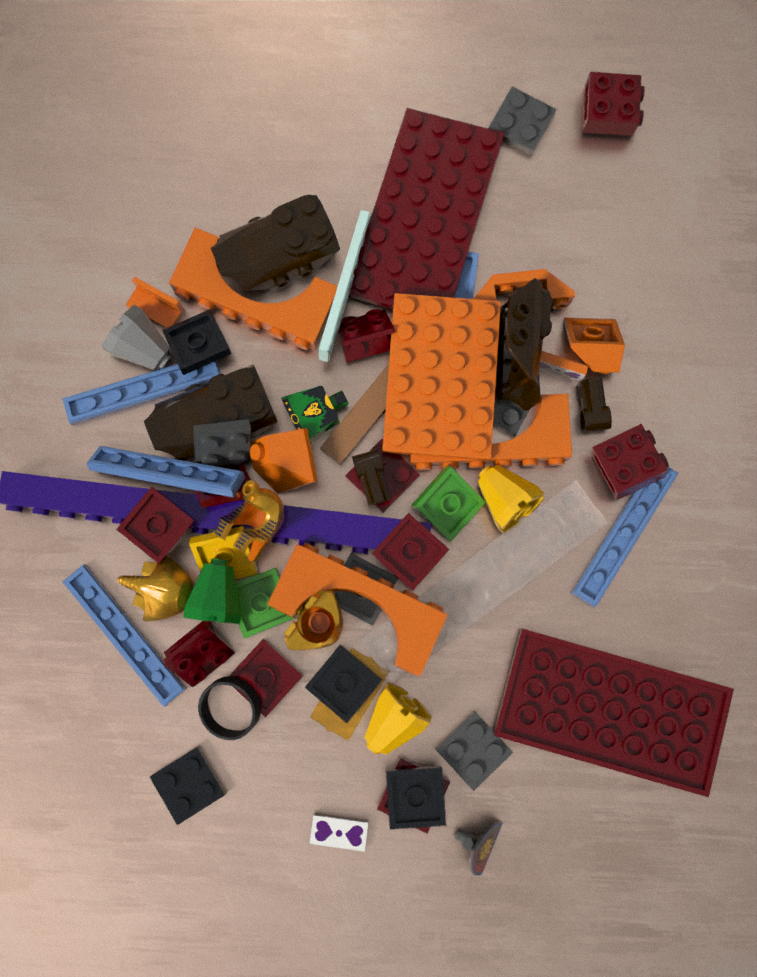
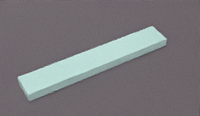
[319,210,371,362]

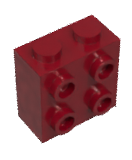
[582,71,645,136]
[592,424,669,500]

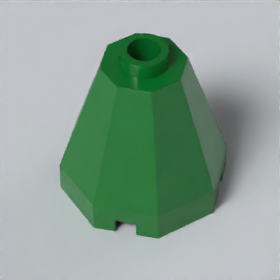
[183,558,241,624]

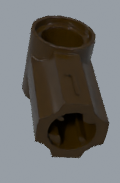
[578,377,612,432]
[352,449,391,507]

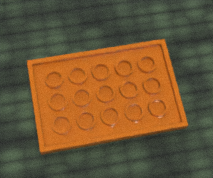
[382,293,501,461]

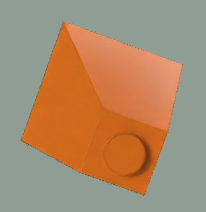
[564,317,625,374]
[250,428,318,494]

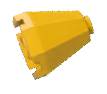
[478,465,544,533]
[364,682,432,755]

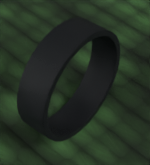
[198,676,261,740]

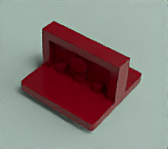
[338,309,395,362]
[163,621,234,687]

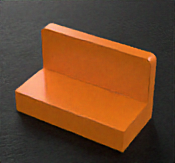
[126,277,185,329]

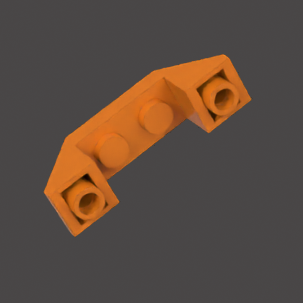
[474,269,575,309]

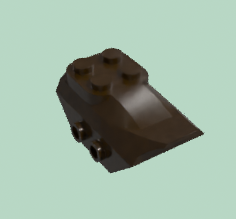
[210,194,340,291]
[495,278,553,411]
[144,364,278,461]

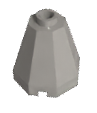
[102,304,172,370]

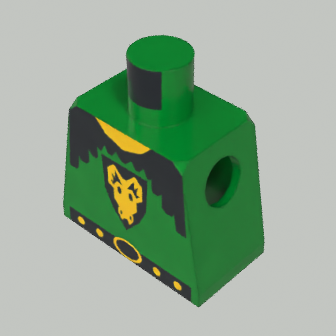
[281,386,349,444]

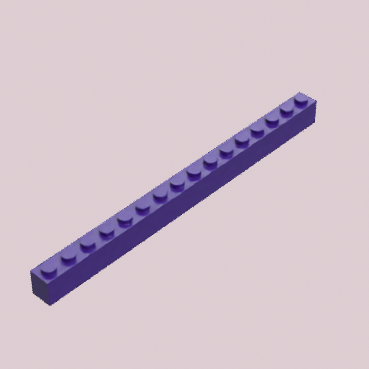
[0,471,432,554]

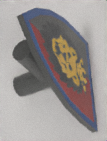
[455,821,503,876]

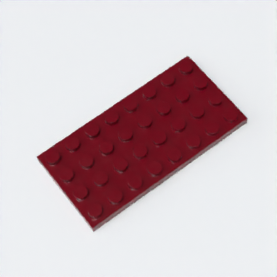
[349,108,504,309]
[494,628,734,798]

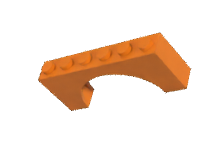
[169,227,338,350]
[409,394,572,471]
[267,543,448,677]

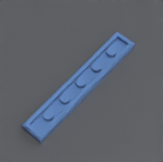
[63,361,221,425]
[86,446,245,497]
[571,467,678,607]
[63,564,187,707]

